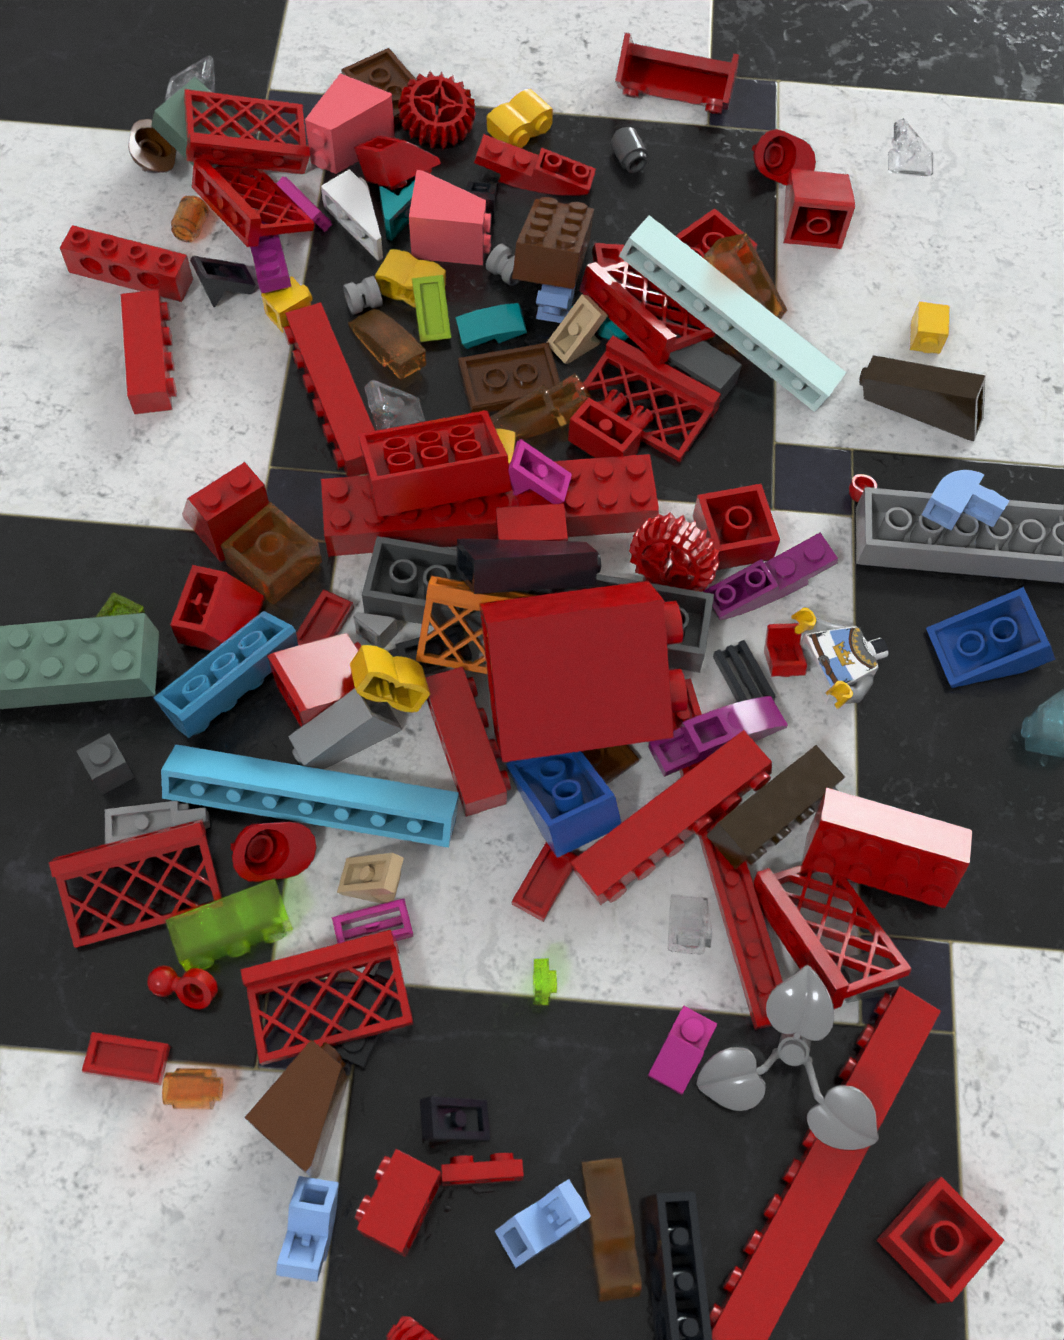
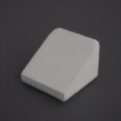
[353,612,398,649]

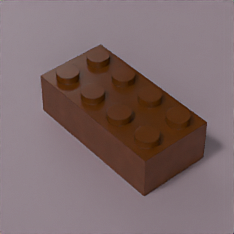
[512,197,594,289]

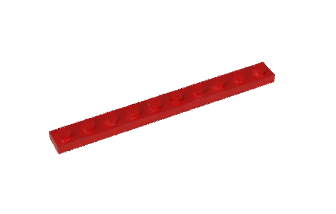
[672,678,783,1030]

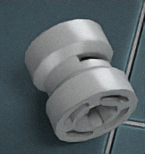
[486,244,520,286]
[343,276,383,315]

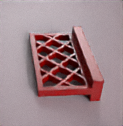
[184,89,310,174]
[192,159,314,247]
[579,261,716,365]
[573,335,721,462]
[49,818,224,948]
[753,865,912,1009]
[241,929,414,1065]

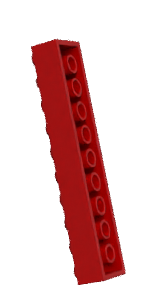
[321,454,659,557]

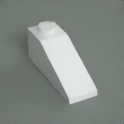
[321,169,383,261]

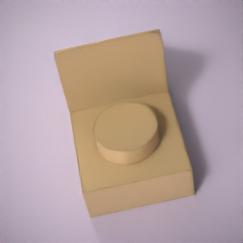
[546,294,607,364]
[337,853,404,904]

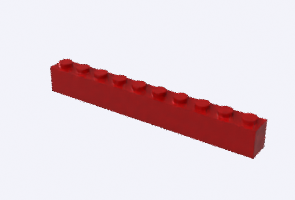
[709,986,941,1340]

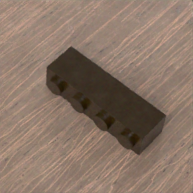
[707,745,845,870]

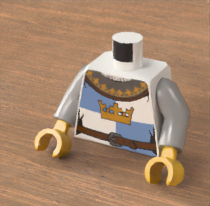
[791,607,888,709]

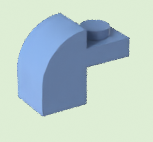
[536,284,576,323]

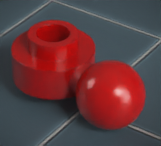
[147,966,218,1009]

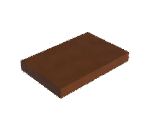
[341,48,416,126]
[458,342,563,413]

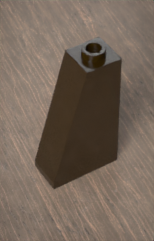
[859,355,986,441]

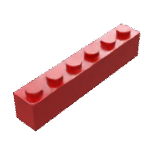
[283,302,375,477]
[570,730,772,905]

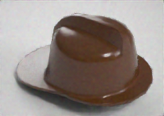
[128,119,176,173]

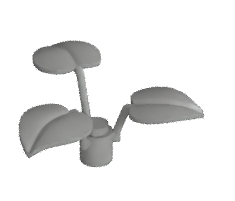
[697,965,879,1150]

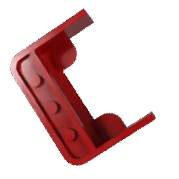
[615,32,739,114]

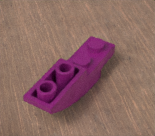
[250,214,292,294]
[703,532,838,620]
[648,696,788,777]

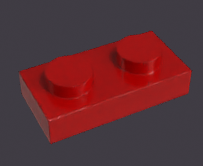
[441,1153,523,1186]

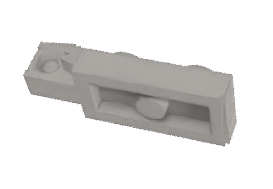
[105,801,210,844]

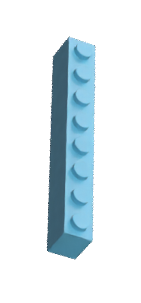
[161,744,459,848]

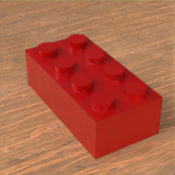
[801,788,972,909]

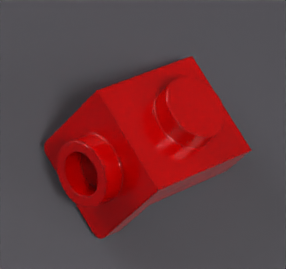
[764,623,807,677]

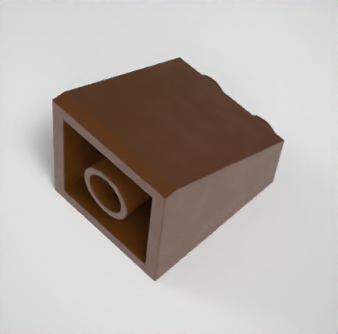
[244,1040,348,1179]

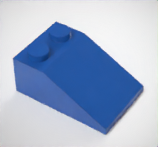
[926,587,1056,688]
[505,751,622,858]

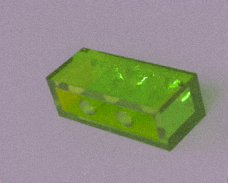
[165,878,293,971]

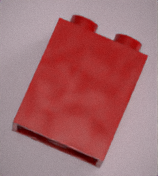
[479,581,688,762]

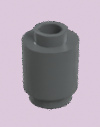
[610,127,648,173]

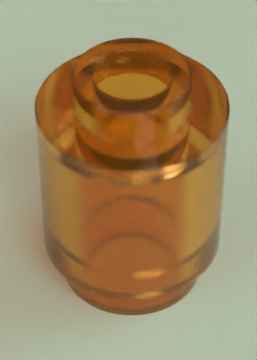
[171,196,209,242]
[162,1068,224,1110]

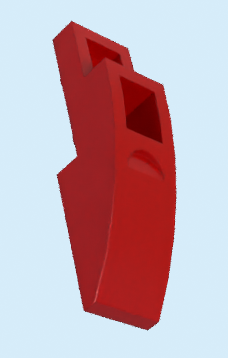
[474,134,596,195]

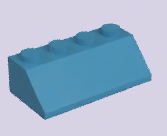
[153,611,298,738]

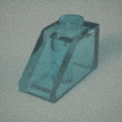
[1021,689,1064,758]

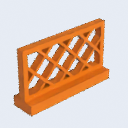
[416,575,537,674]

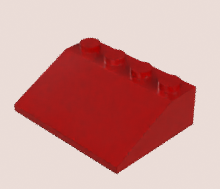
[358,410,511,517]

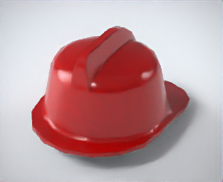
[751,129,816,185]
[231,821,317,882]

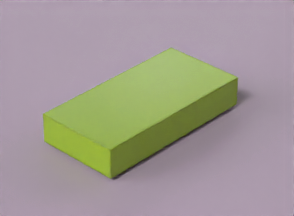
[412,275,451,342]

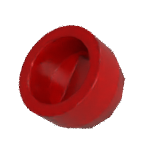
[849,474,877,502]

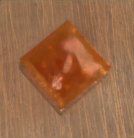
[221,502,322,605]

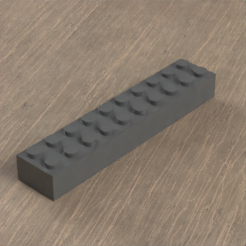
[362,536,714,673]

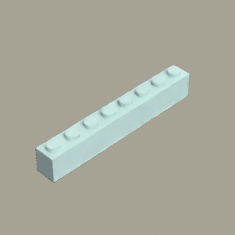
[619,215,846,412]

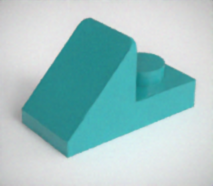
[379,180,415,241]

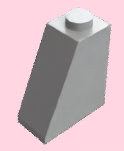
[288,689,402,769]

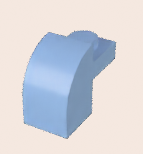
[922,470,1009,531]
[276,1176,339,1282]
[495,1179,591,1268]

